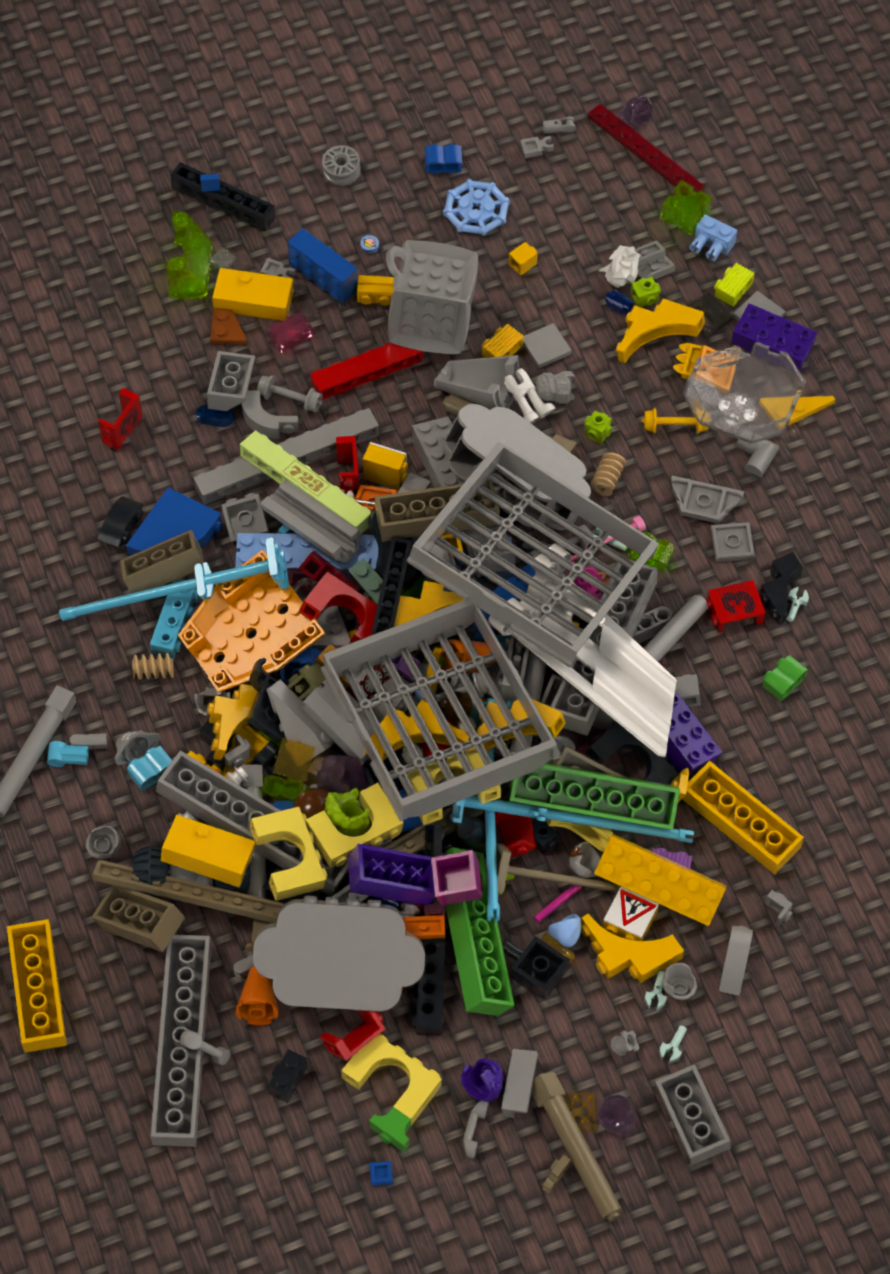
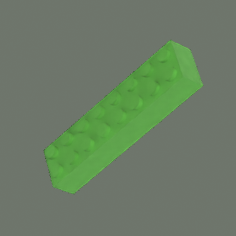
[508,763,680,830]
[443,847,514,1016]

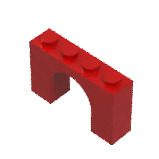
[298,572,377,644]

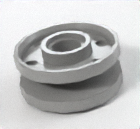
[322,145,361,186]

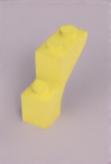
[545,807,613,852]

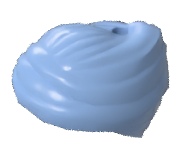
[548,914,581,948]

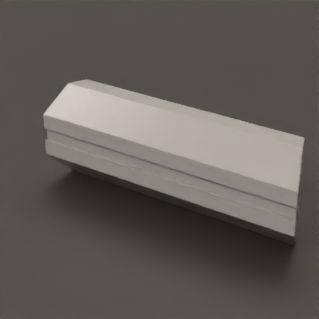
[258,480,362,562]

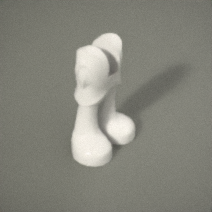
[504,368,556,424]

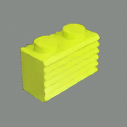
[714,263,754,307]

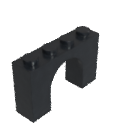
[585,721,679,785]

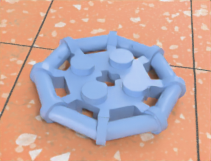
[443,179,510,236]

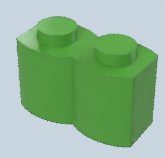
[763,655,808,701]

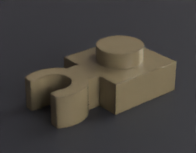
[542,1155,571,1194]

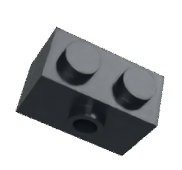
[268,1049,308,1103]

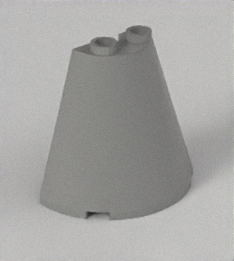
[434,355,519,409]

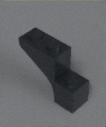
[759,552,803,625]

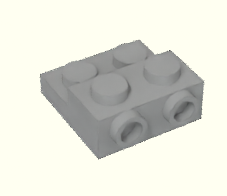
[221,493,269,543]

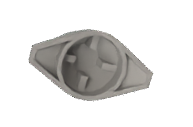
[114,730,161,765]

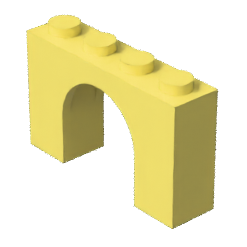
[406,749,501,825]
[306,783,403,868]
[249,807,327,901]
[341,1034,442,1126]

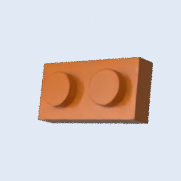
[403,915,445,939]

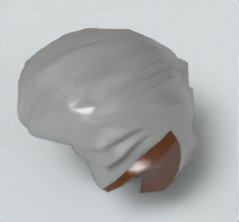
[569,842,600,878]

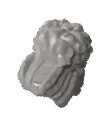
[535,371,575,404]

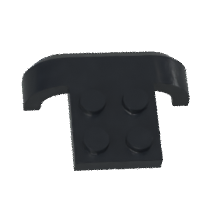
[247,658,306,743]

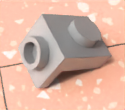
[224,734,251,770]
[765,890,793,927]

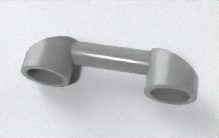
[180,1030,230,1065]
[463,1101,489,1159]

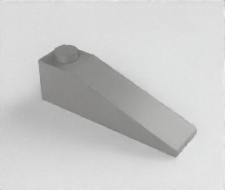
[266,680,335,767]

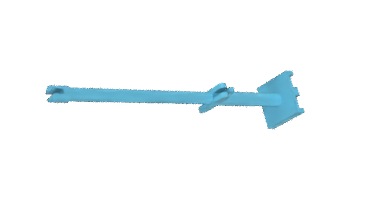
[59,537,289,621]
[469,698,511,922]
[450,796,694,843]

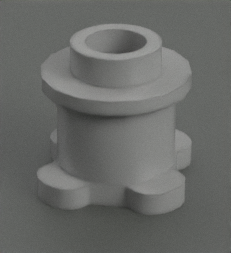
[611,1030,639,1056]

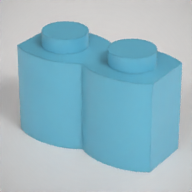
[127,746,172,791]

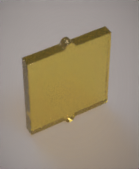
[273,738,315,782]

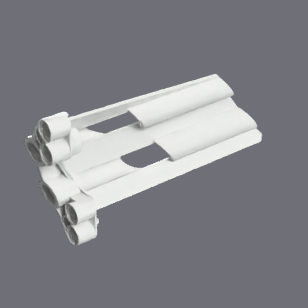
[488,543,677,757]

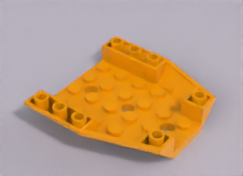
[178,549,326,692]

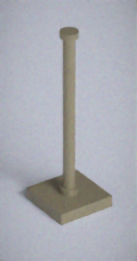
[496,843,621,894]

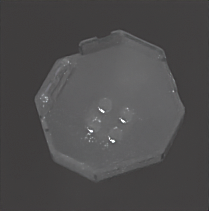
[683,342,805,444]

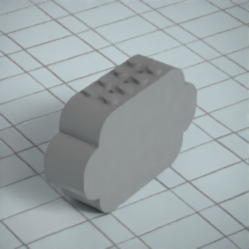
[444,404,591,530]
[253,896,425,1011]

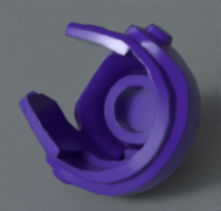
[460,1058,504,1102]

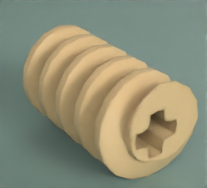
[590,453,626,497]
[132,653,174,680]

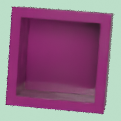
[431,850,482,905]

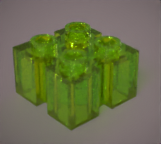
[660,180,712,235]

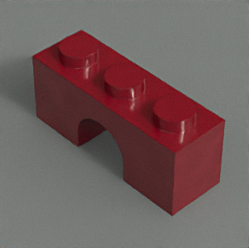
[298,551,360,591]

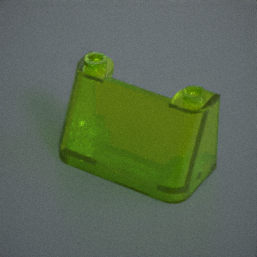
[167,211,212,299]

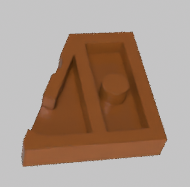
[210,309,247,345]

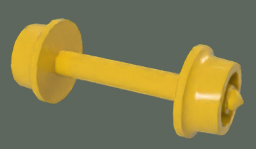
[641,408,711,434]

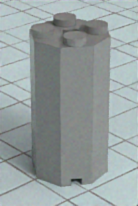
[300,679,374,765]

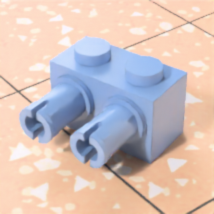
[689,214,737,261]

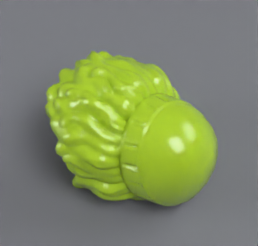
[325,788,370,837]

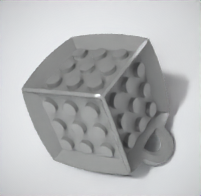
[386,240,478,354]

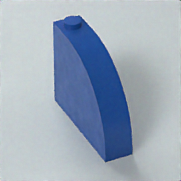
[126,487,223,556]

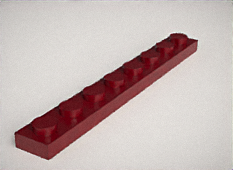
[588,103,705,200]

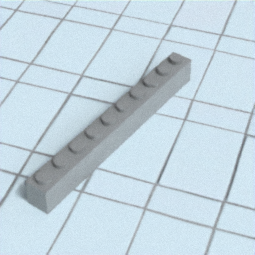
[194,408,379,505]

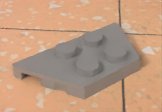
[671,476,745,524]
[309,606,350,651]

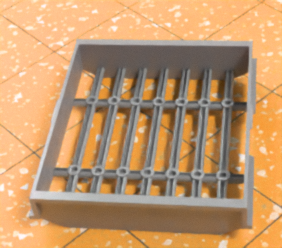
[406,441,659,668]
[321,600,561,821]

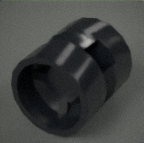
[253,740,292,779]

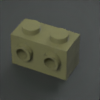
[287,662,325,700]

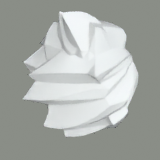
[599,245,641,288]

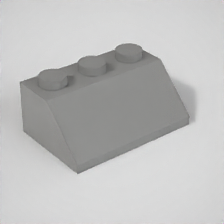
[207,351,255,411]

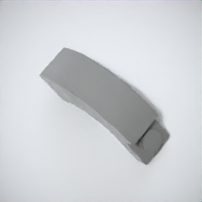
[241,390,299,439]
[719,926,753,996]

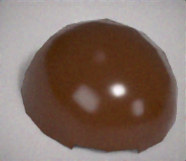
[293,788,334,825]

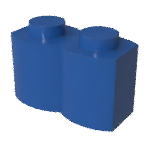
[425,144,462,173]

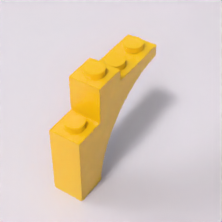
[616,299,705,363]
[394,581,466,627]
[207,683,257,760]
[464,699,566,753]
[364,700,470,761]
[581,913,684,983]

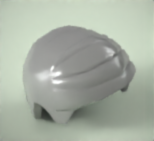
[86,825,121,859]
[662,963,697,1000]

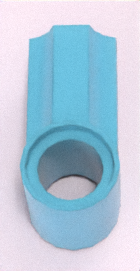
[47,741,89,767]

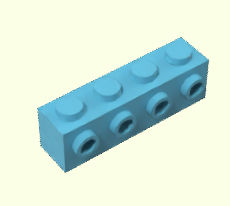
[150,579,199,659]

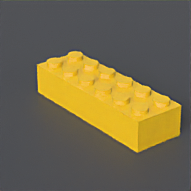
[682,761,804,875]
[594,834,726,926]
[7,919,67,1053]

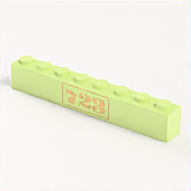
[240,430,371,534]

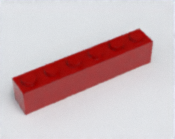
[310,343,423,400]

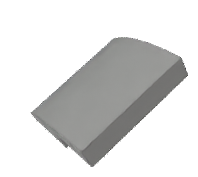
[635,240,675,280]

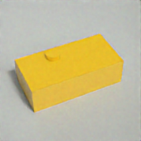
[212,268,294,321]
[161,815,256,888]

